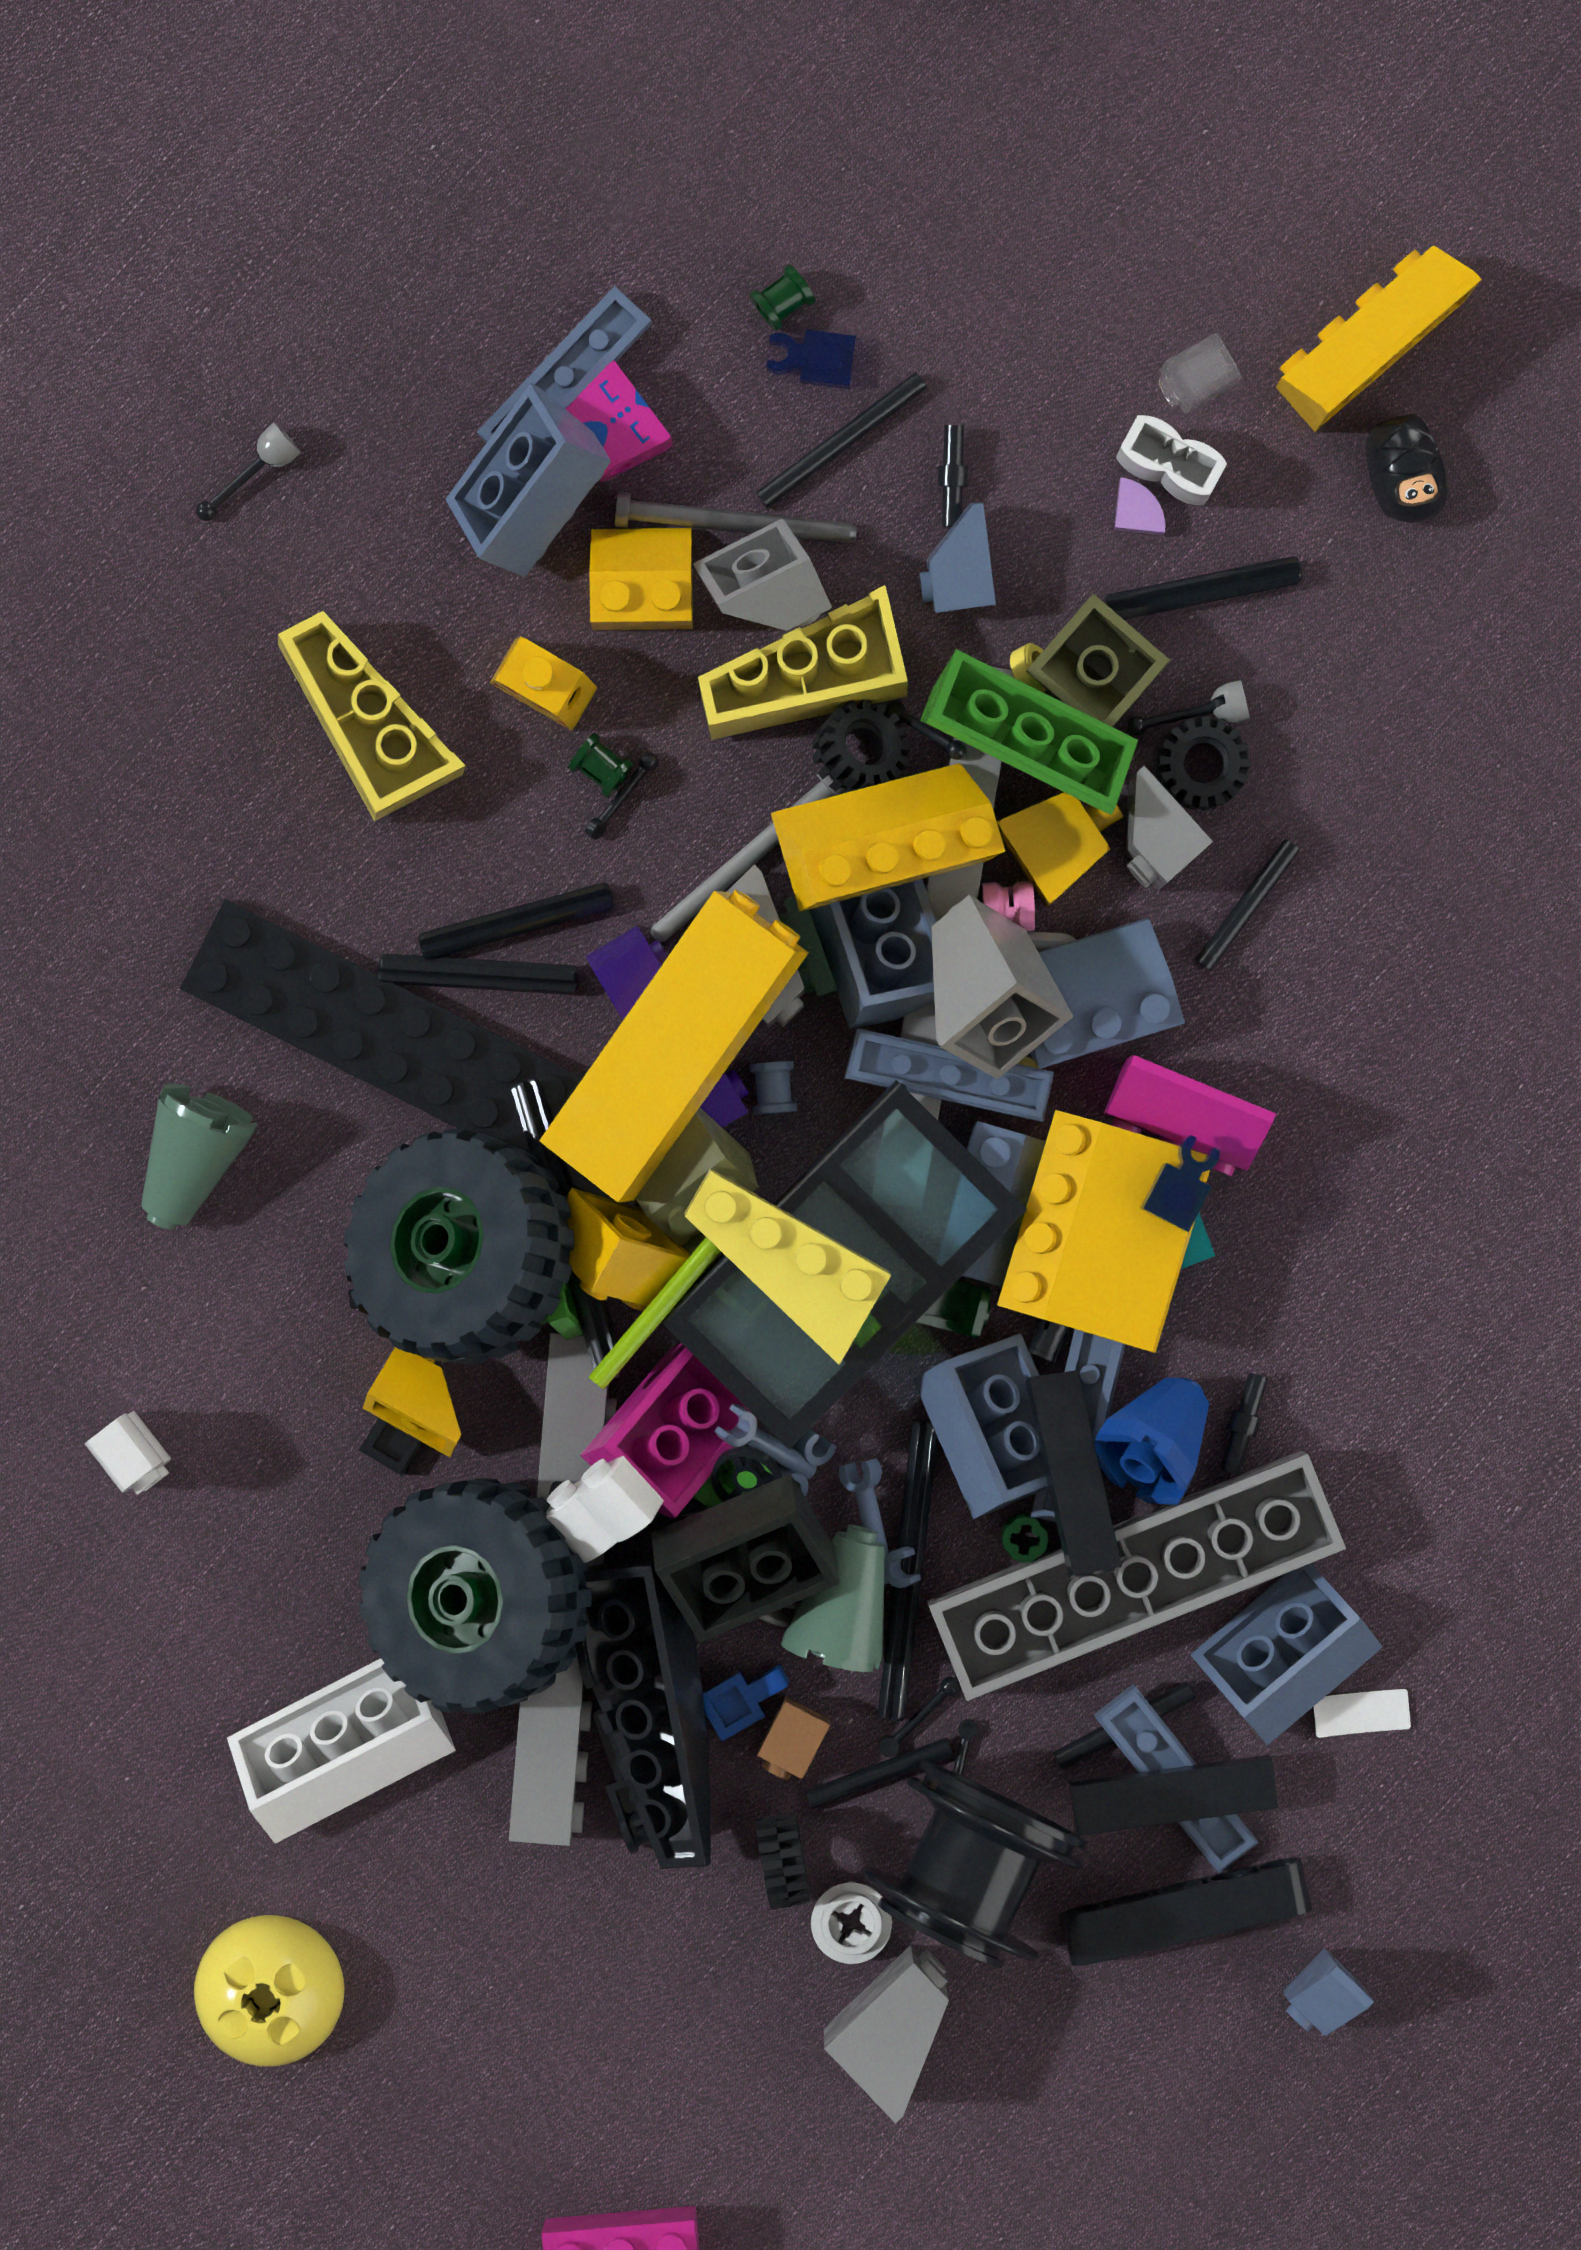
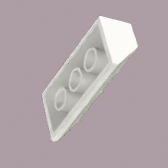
[227,1658,456,1844]

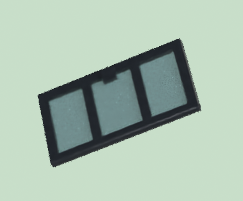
[661,1080,1027,1449]

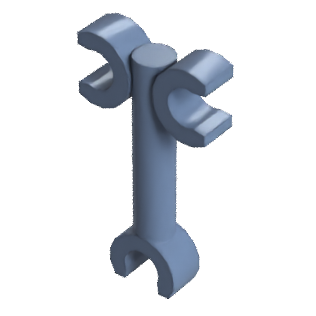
[715,1404,836,1496]
[839,1458,921,1588]

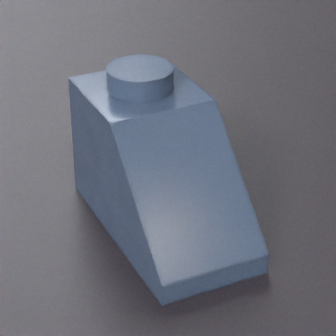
[919,502,996,613]
[1283,1948,1374,2036]

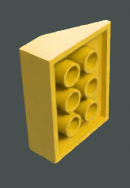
[997,1110,1214,1353]

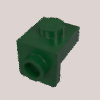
[909,1272,991,1338]

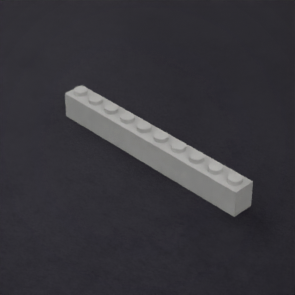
[509,1332,620,1846]

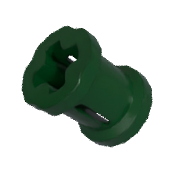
[749,264,816,331]
[567,732,635,798]
[1000,1513,1048,1563]

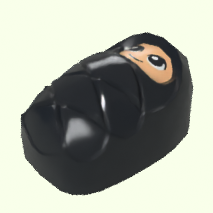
[1365,414,1448,524]

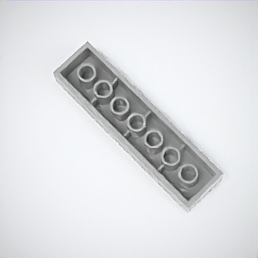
[927,1450,1346,1701]

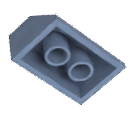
[445,383,611,577]
[810,879,936,1030]
[1030,918,1185,1069]
[935,1121,1046,1287]
[913,1333,1049,1519]
[1191,1563,1383,1745]

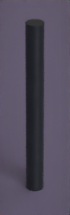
[755,372,927,509]

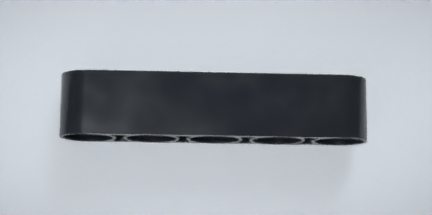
[1059,1857,1312,1966]

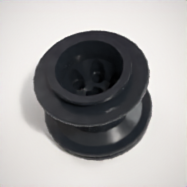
[862,1759,1088,1968]

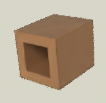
[757,1696,831,1780]

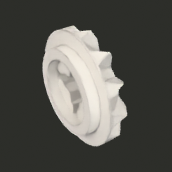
[811,1881,892,1964]

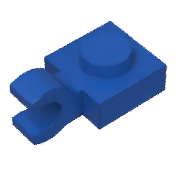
[703,1664,790,1741]

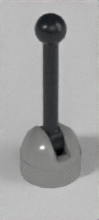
[196,422,301,521]
[1127,680,1250,736]

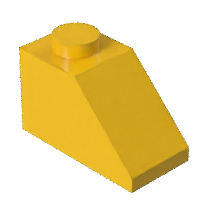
[363,1347,461,1458]

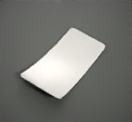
[1314,1689,1411,1738]

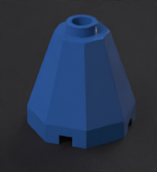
[1094,1377,1209,1505]

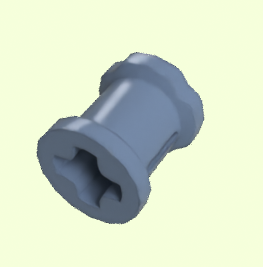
[749,1061,797,1115]

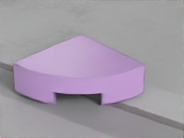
[1114,478,1166,536]

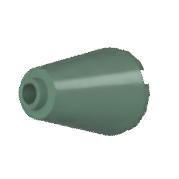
[141,1083,257,1230]
[781,1525,885,1672]

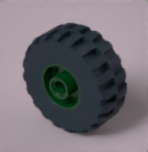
[344,1129,574,1365]
[359,1478,592,1714]

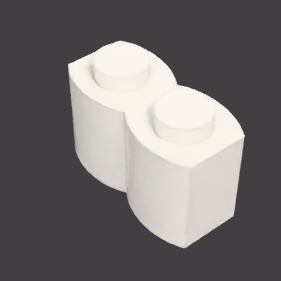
[1116,415,1227,505]
[85,1411,171,1495]
[546,1456,664,1563]

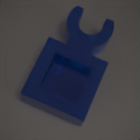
[766,330,856,389]
[1140,1135,1220,1232]

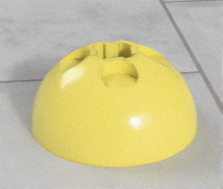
[194,1915,344,2067]

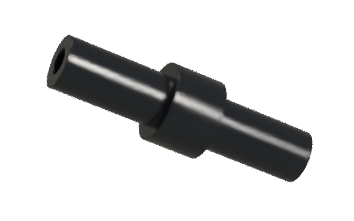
[938,425,968,527]
[1220,1372,1268,1475]

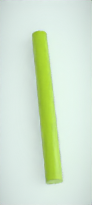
[588,1237,721,1390]

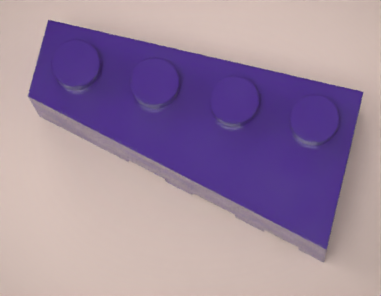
[586,926,749,1128]

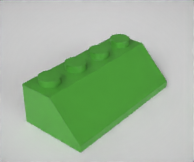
[920,649,1138,815]

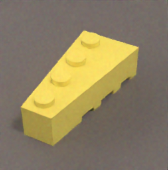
[698,585,908,740]
[278,611,465,822]
[684,1168,891,1365]

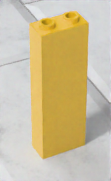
[539,889,809,1203]

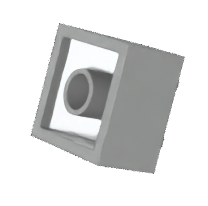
[693,518,832,631]
[1125,766,1213,890]

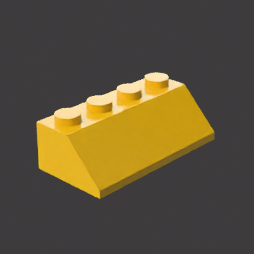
[1276,245,1482,432]
[771,763,1005,912]

